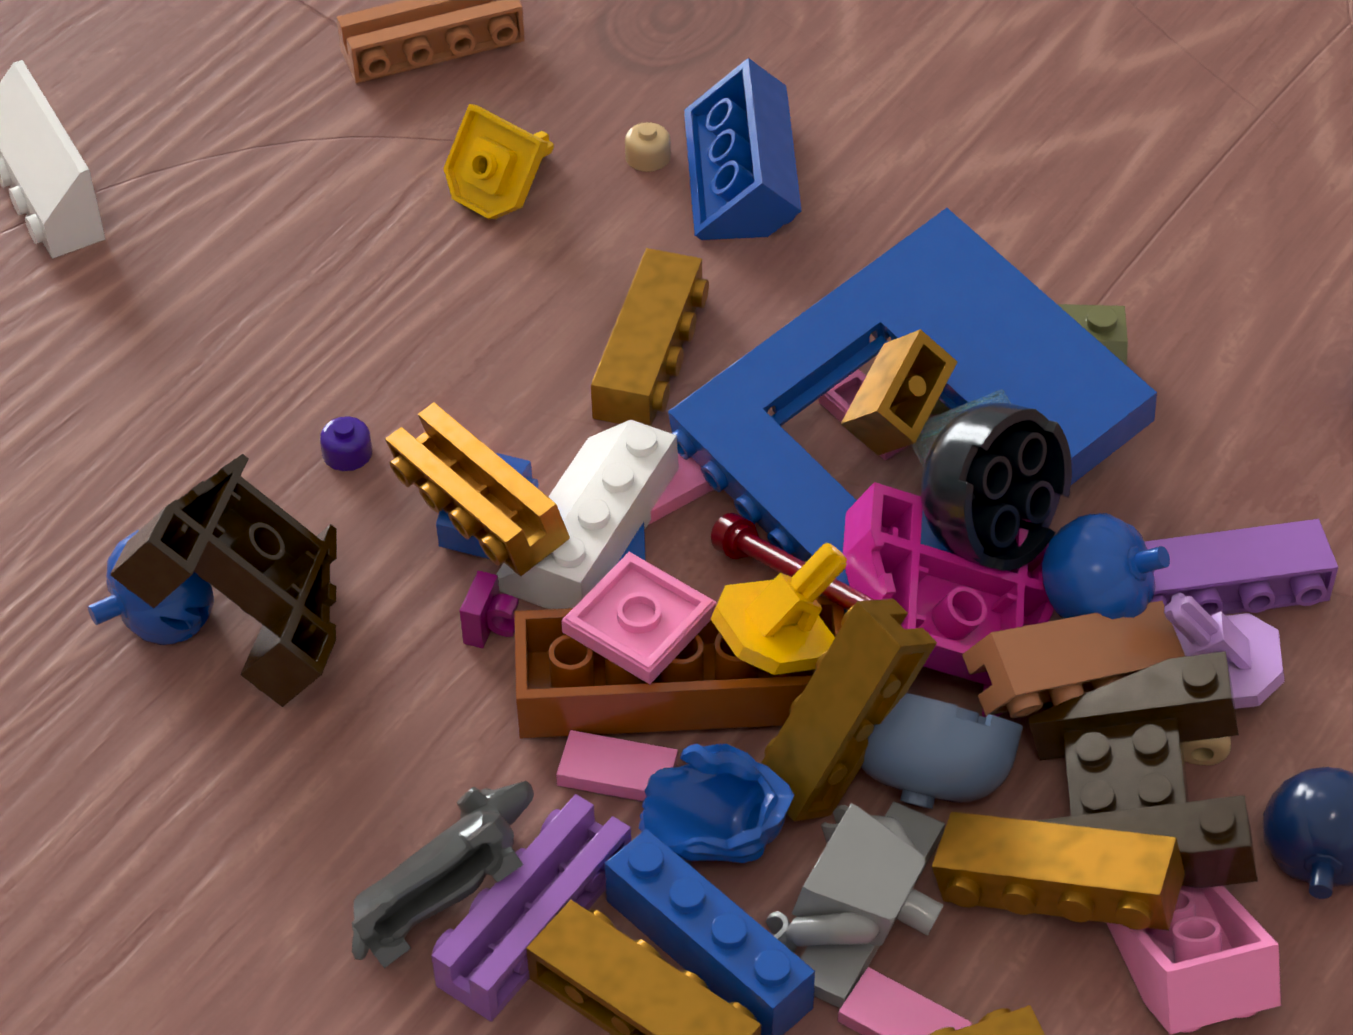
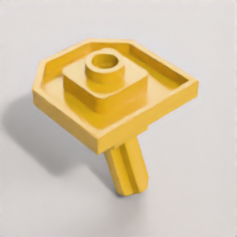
[443,104,554,219]
[711,543,847,675]

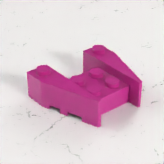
[843,482,1054,718]

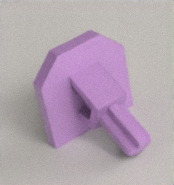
[1164,593,1285,709]

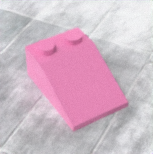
[1107,886,1281,1035]

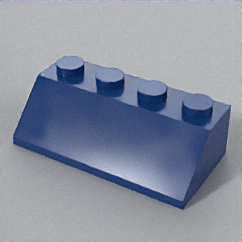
[684,58,802,240]

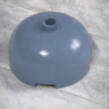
[861,693,1023,809]

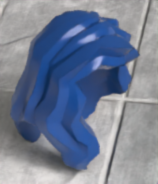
[639,743,794,863]

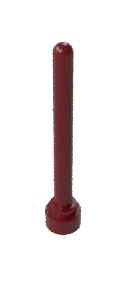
[711,513,875,610]

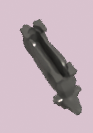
[352,781,534,968]

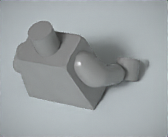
[766,803,944,952]

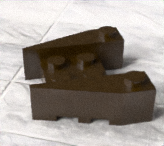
[110,454,337,707]
[1029,651,1258,888]

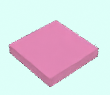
[562,552,717,684]

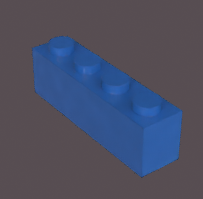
[605,829,815,1035]

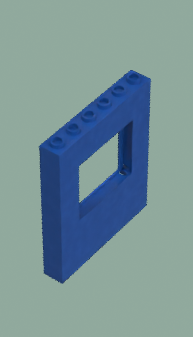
[668,208,1157,615]

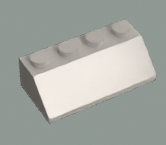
[0,60,105,259]
[496,419,679,609]

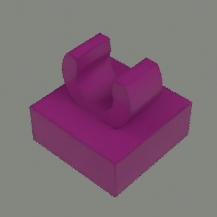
[459,570,519,648]

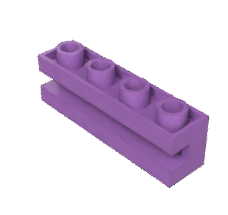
[1144,519,1338,616]
[431,794,631,1022]

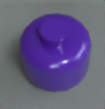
[320,416,372,471]

